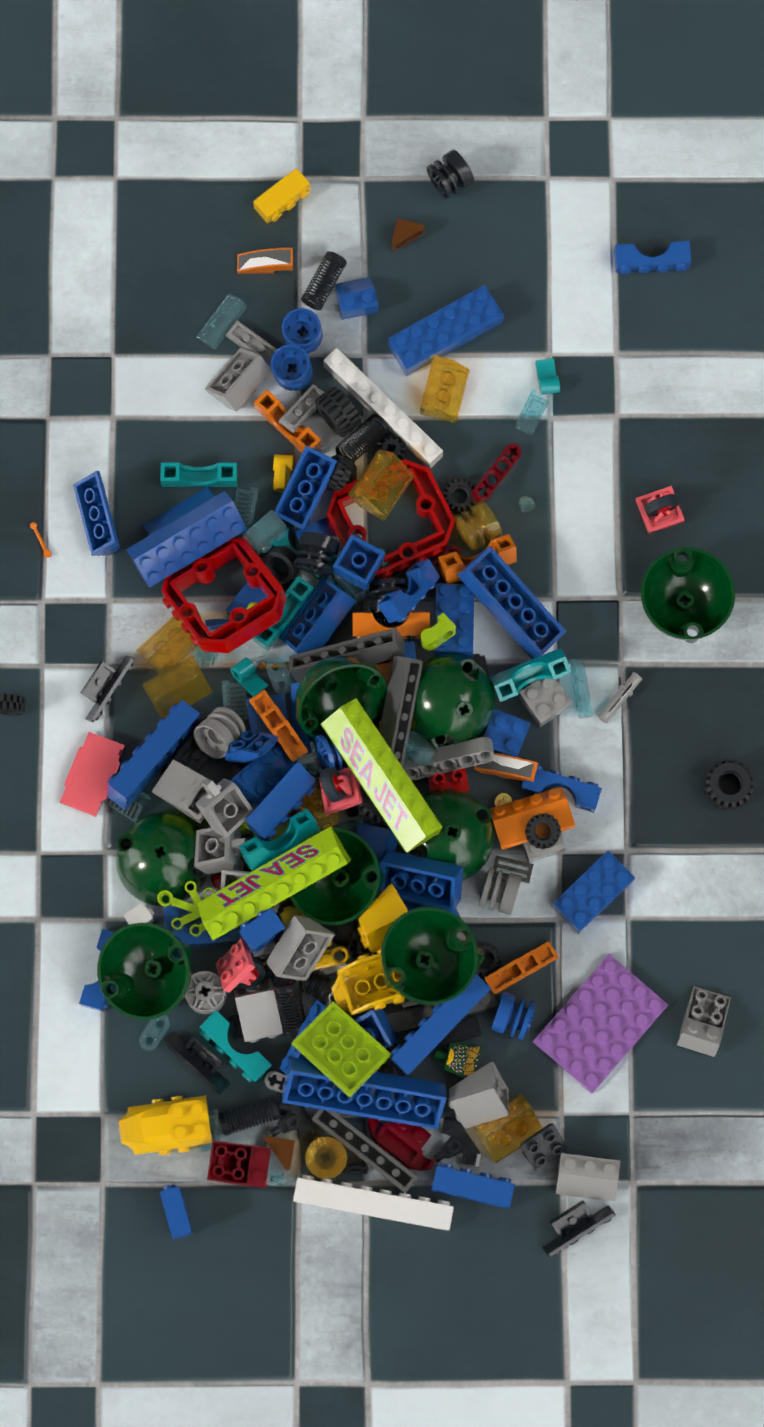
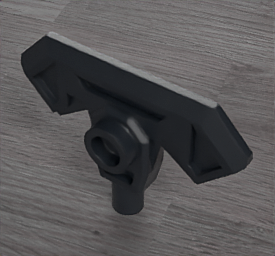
[269,1092,317,1143]
[433,1116,481,1167]

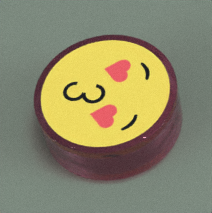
[494,792,513,807]

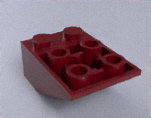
[207,1140,271,1188]

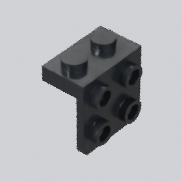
[520,1123,568,1171]

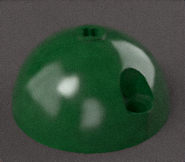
[641,547,735,643]
[411,653,495,748]
[296,656,387,739]
[400,789,494,881]
[116,812,208,906]
[290,828,385,925]
[381,907,478,1005]
[97,923,191,1020]

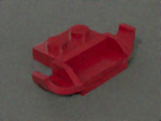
[368,1118,436,1171]

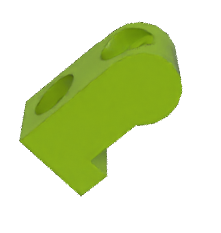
[421,613,456,650]

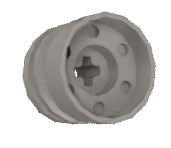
[194,707,245,759]
[479,867,522,915]
[185,971,227,1015]

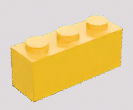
[253,168,311,224]

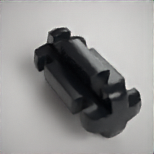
[229,1015,243,1039]
[344,1163,368,1175]

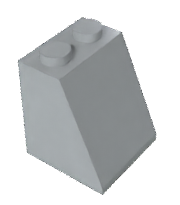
[234,978,283,1043]
[448,1062,509,1129]

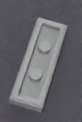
[226,321,277,367]
[279,384,324,433]

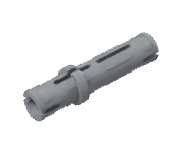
[597,672,643,724]

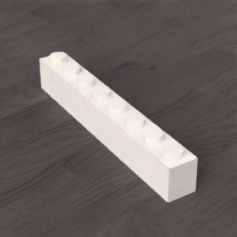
[323,348,443,469]
[293,1175,453,1231]

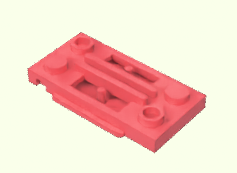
[60,732,125,817]

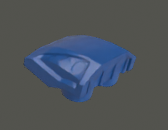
[225,731,278,763]

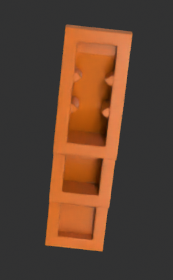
[249,690,309,763]
[484,941,559,995]

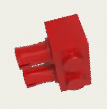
[427,768,469,794]

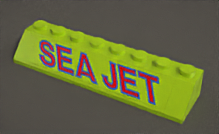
[321,698,442,853]
[197,826,351,940]

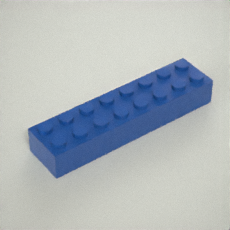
[282,1057,446,1129]

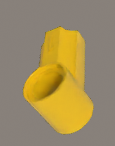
[273,454,293,493]
[313,947,349,971]

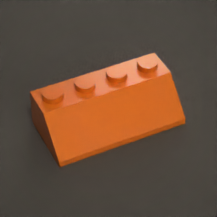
[489,787,576,850]

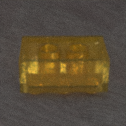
[420,355,470,423]
[349,450,415,521]
[136,617,195,678]
[142,656,213,719]
[473,1094,542,1164]

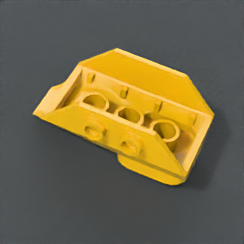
[331,950,405,1015]
[118,1096,212,1156]

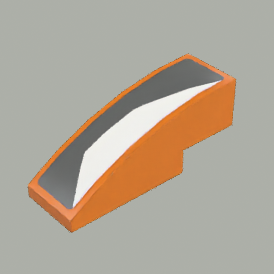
[237,248,293,274]
[474,753,538,782]

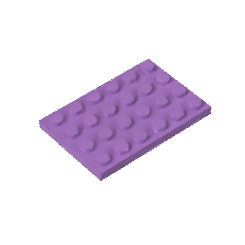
[533,954,668,1094]

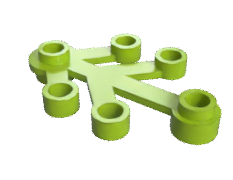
[157,881,215,937]

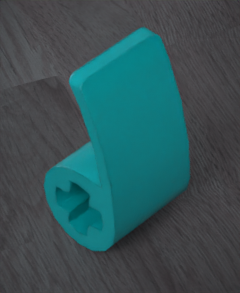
[535,358,560,395]
[230,657,268,696]

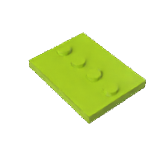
[292,1002,391,1097]

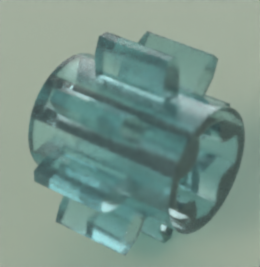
[193,645,218,667]

